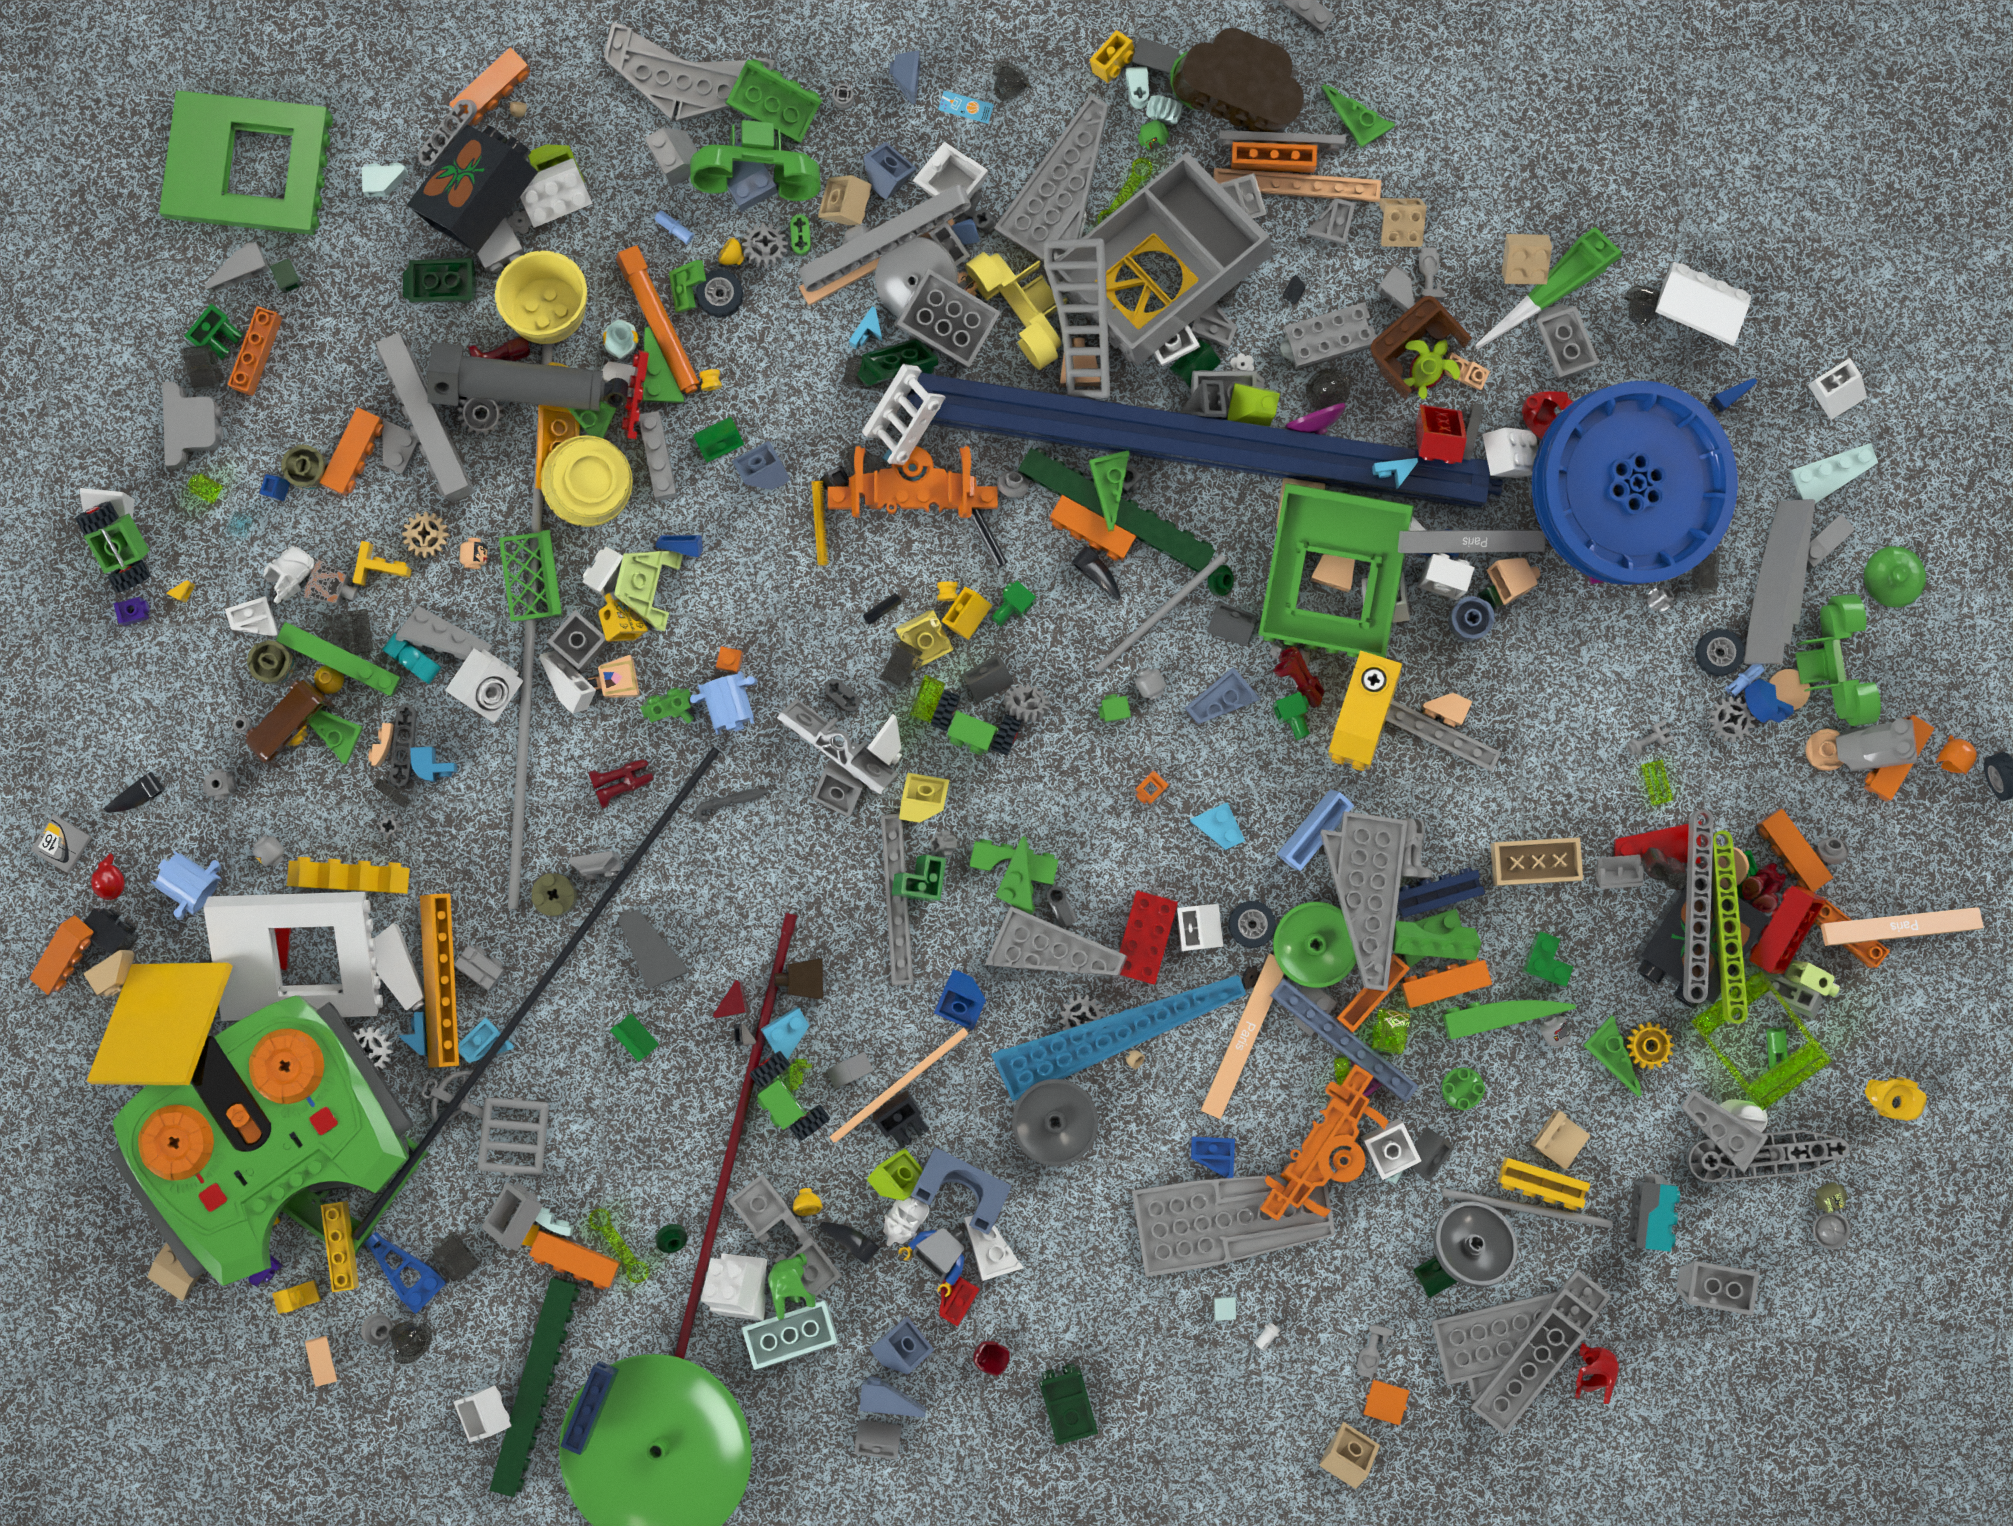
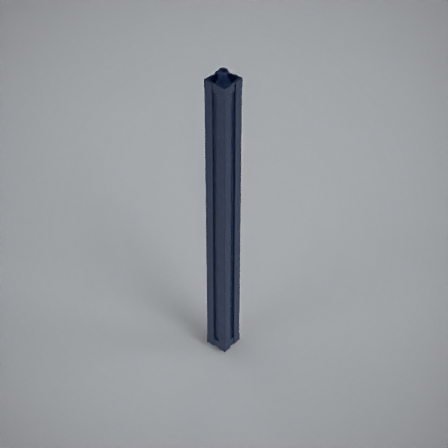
[907,373,1503,510]

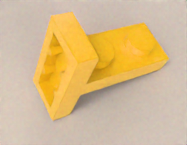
[353,541,412,587]
[272,1280,321,1314]

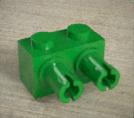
[184,303,244,361]
[992,580,1036,627]
[1272,692,1310,741]

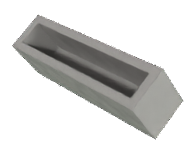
[639,411,678,501]

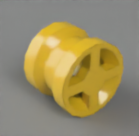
[699,369,722,391]
[937,581,958,601]

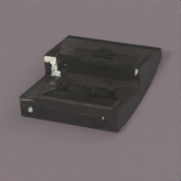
[325,609,374,655]

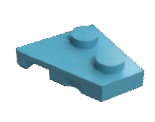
[1190,803,1245,850]
[761,1007,809,1060]
[458,1017,515,1063]

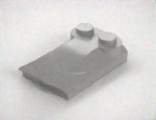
[1536,303,1599,380]
[1191,370,1264,414]
[1836,718,1918,771]
[569,851,621,881]
[1676,1261,1760,1316]

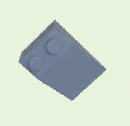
[728,141,778,212]
[860,1376,926,1417]

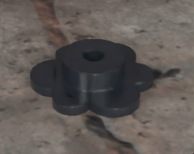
[1242,965,1260,989]

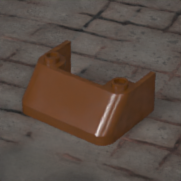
[1370,296,1472,401]
[245,680,336,768]

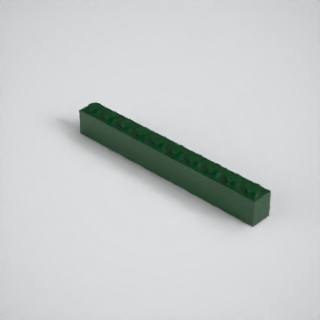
[1018,447,1216,573]
[489,1276,580,1498]

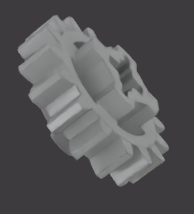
[742,223,788,269]
[1003,684,1051,723]
[1707,696,1756,743]
[1059,994,1105,1031]

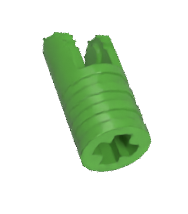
[1766,1027,1789,1068]

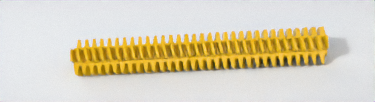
[811,481,829,566]

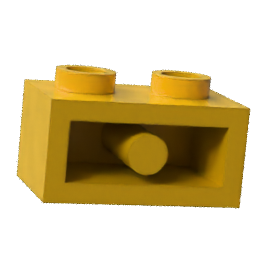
[1090,30,1135,83]
[941,587,992,640]

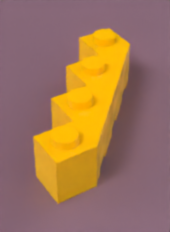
[287,857,410,894]

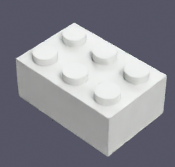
[520,158,592,228]
[1483,428,1537,478]
[1417,553,1475,600]

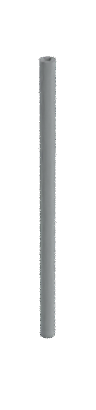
[1095,553,1227,673]
[1441,1188,1613,1228]

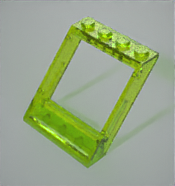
[1691,971,1833,1111]

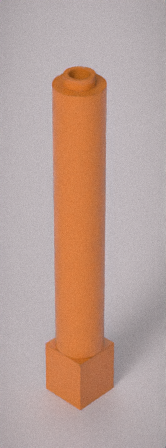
[616,245,700,394]

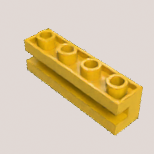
[1497,1157,1590,1211]
[321,1200,359,1292]

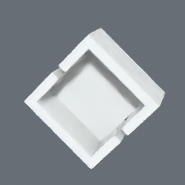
[454,1386,511,1443]

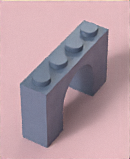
[911,1147,1012,1235]

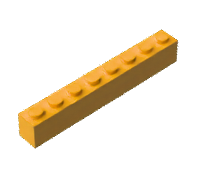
[420,893,459,1068]

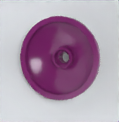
[1284,403,1346,435]

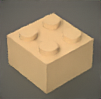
[1502,234,1552,285]

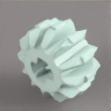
[1146,95,1182,125]

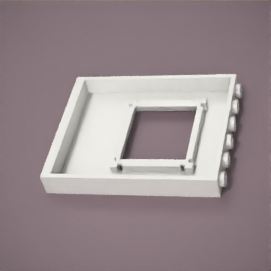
[204,892,383,1021]

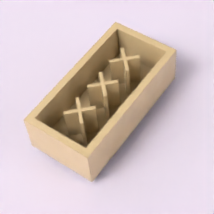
[1490,837,1583,886]

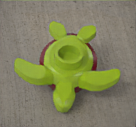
[1403,340,1460,400]

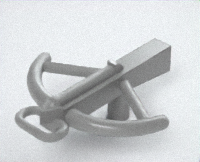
[421,1071,483,1131]

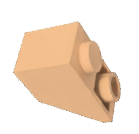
[1420,693,1472,728]

